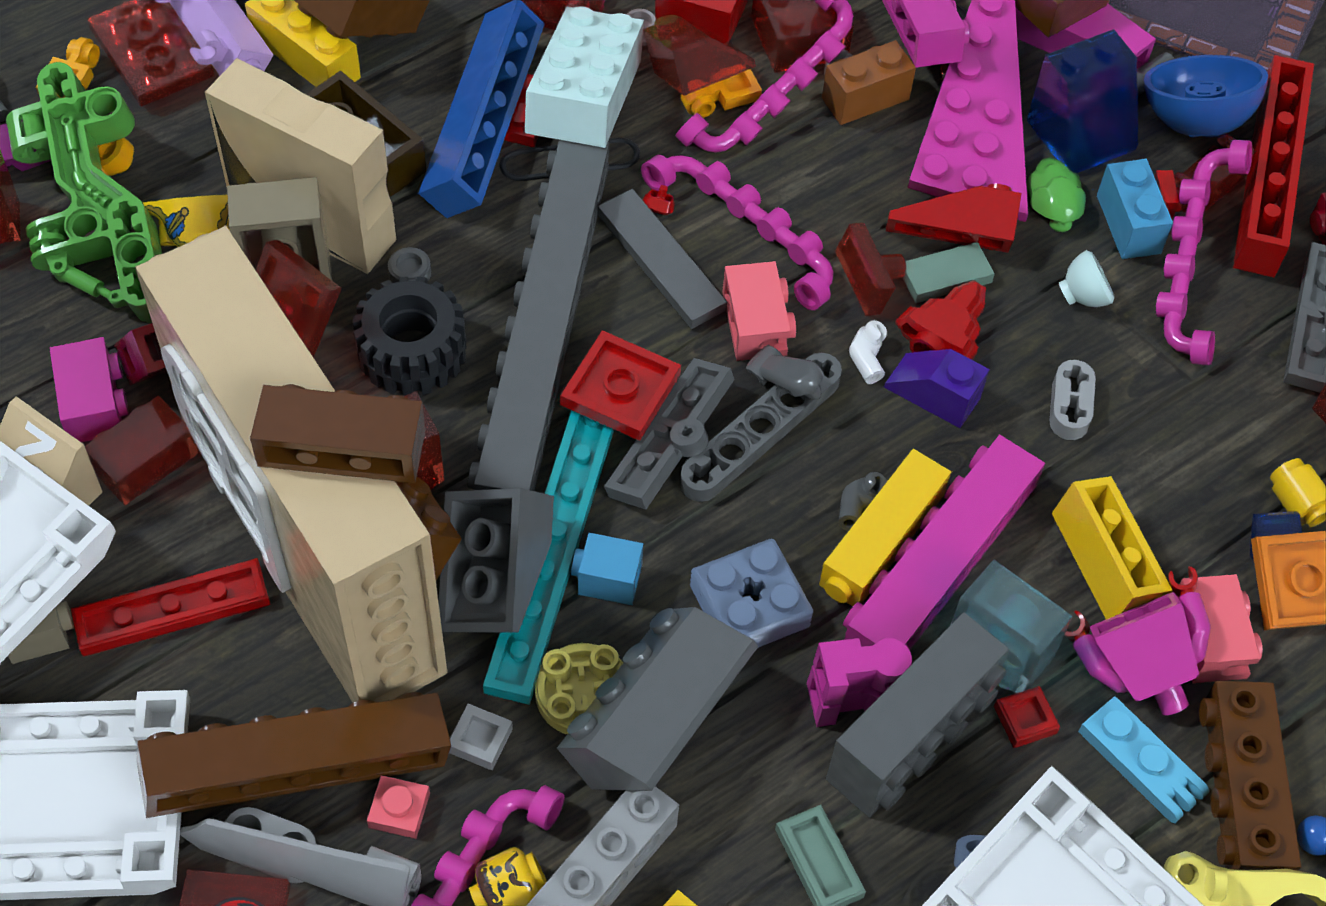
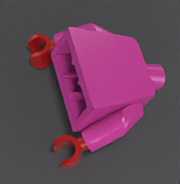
[1058,566,1211,715]

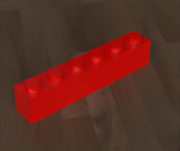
[1233,55,1314,278]

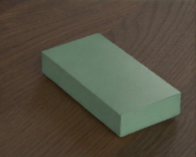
[899,242,995,304]
[775,805,866,906]

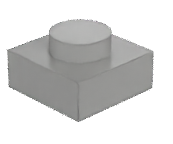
[449,704,513,770]

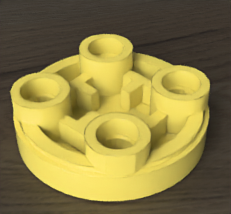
[535,643,623,734]

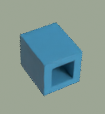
[571,533,643,606]

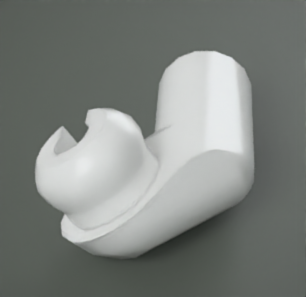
[849,320,887,384]

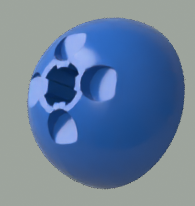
[1144,55,1268,137]

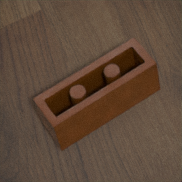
[250,384,426,483]

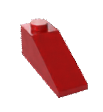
[886,184,1022,253]

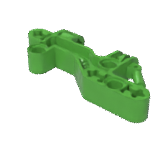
[6,62,162,323]

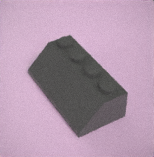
[557,607,758,791]

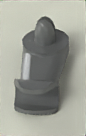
[746,345,824,400]

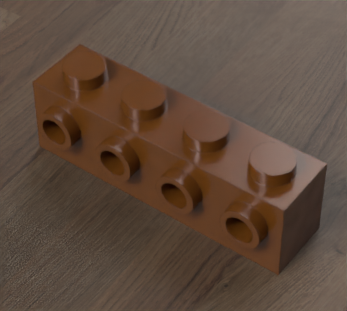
[1199,681,1301,871]

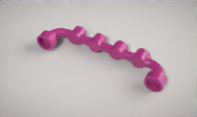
[675,0,853,153]
[1156,140,1252,366]
[641,155,834,310]
[411,785,565,906]

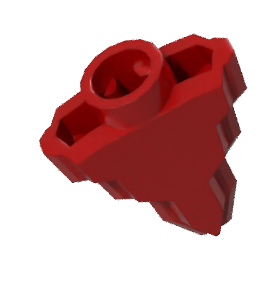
[896,280,986,360]

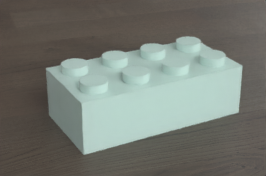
[525,7,644,148]

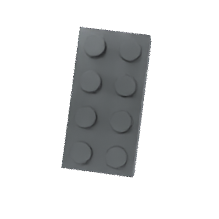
[826,612,1009,818]

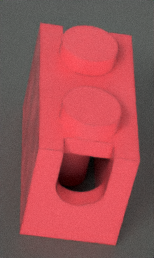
[722,261,796,361]
[1177,574,1263,683]

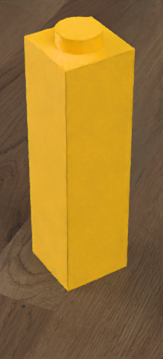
[819,449,951,606]

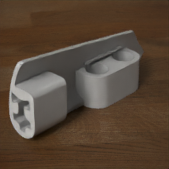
[180,807,421,906]

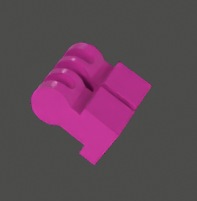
[807,638,912,727]

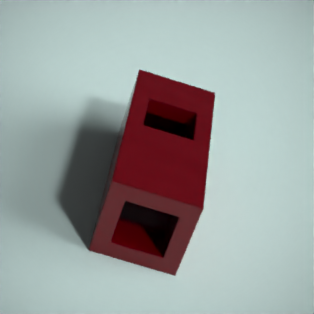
[114,323,168,386]

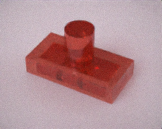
[835,223,906,316]

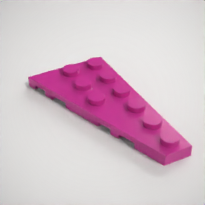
[908,0,1028,222]

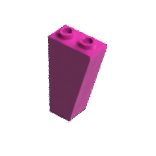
[1015,3,1156,82]

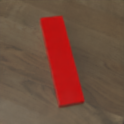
[71,558,270,657]

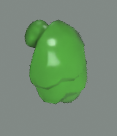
[1026,157,1086,232]

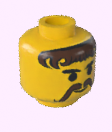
[469,847,547,906]

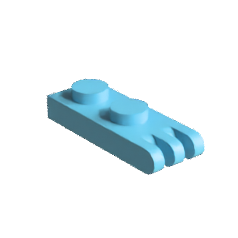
[1078,696,1209,823]

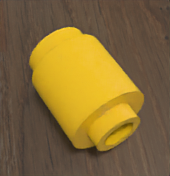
[1270,458,1326,527]

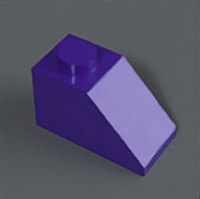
[884,349,990,428]

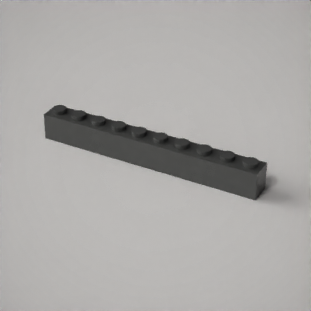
[468,140,609,491]

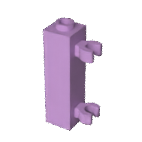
[155,0,274,76]

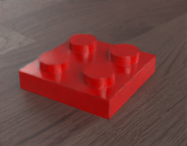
[560,330,681,441]

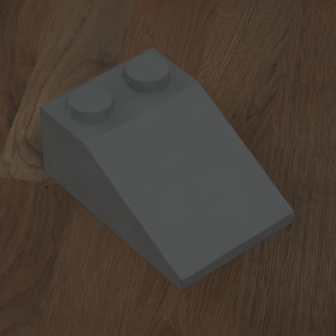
[439,488,554,633]

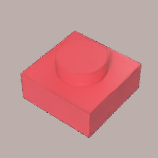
[367,775,430,839]

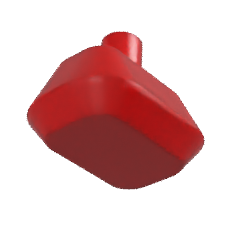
[643,185,674,215]

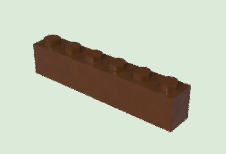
[137,692,451,818]

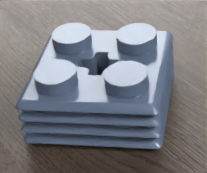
[690,539,813,647]

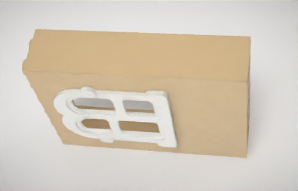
[135,226,447,703]

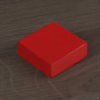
[994,686,1060,748]

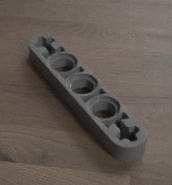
[680,352,842,502]

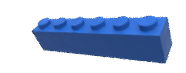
[418,0,545,218]

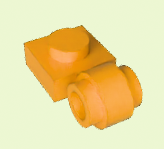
[681,61,762,118]

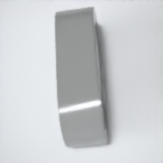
[1049,360,1096,440]

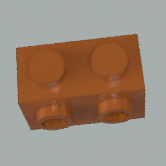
[822,40,916,125]

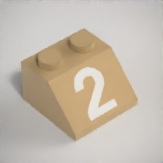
[0,396,102,506]

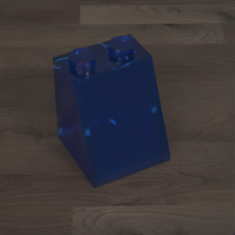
[1027,29,1138,173]

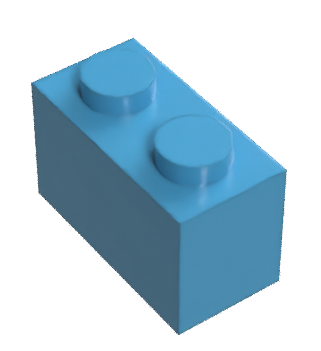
[1097,159,1173,259]

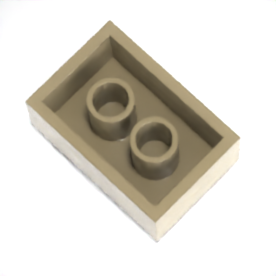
[227,177,334,305]

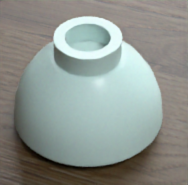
[1059,250,1114,307]

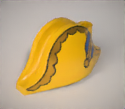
[143,195,230,247]

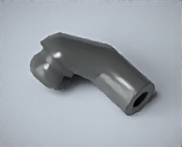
[838,472,887,531]

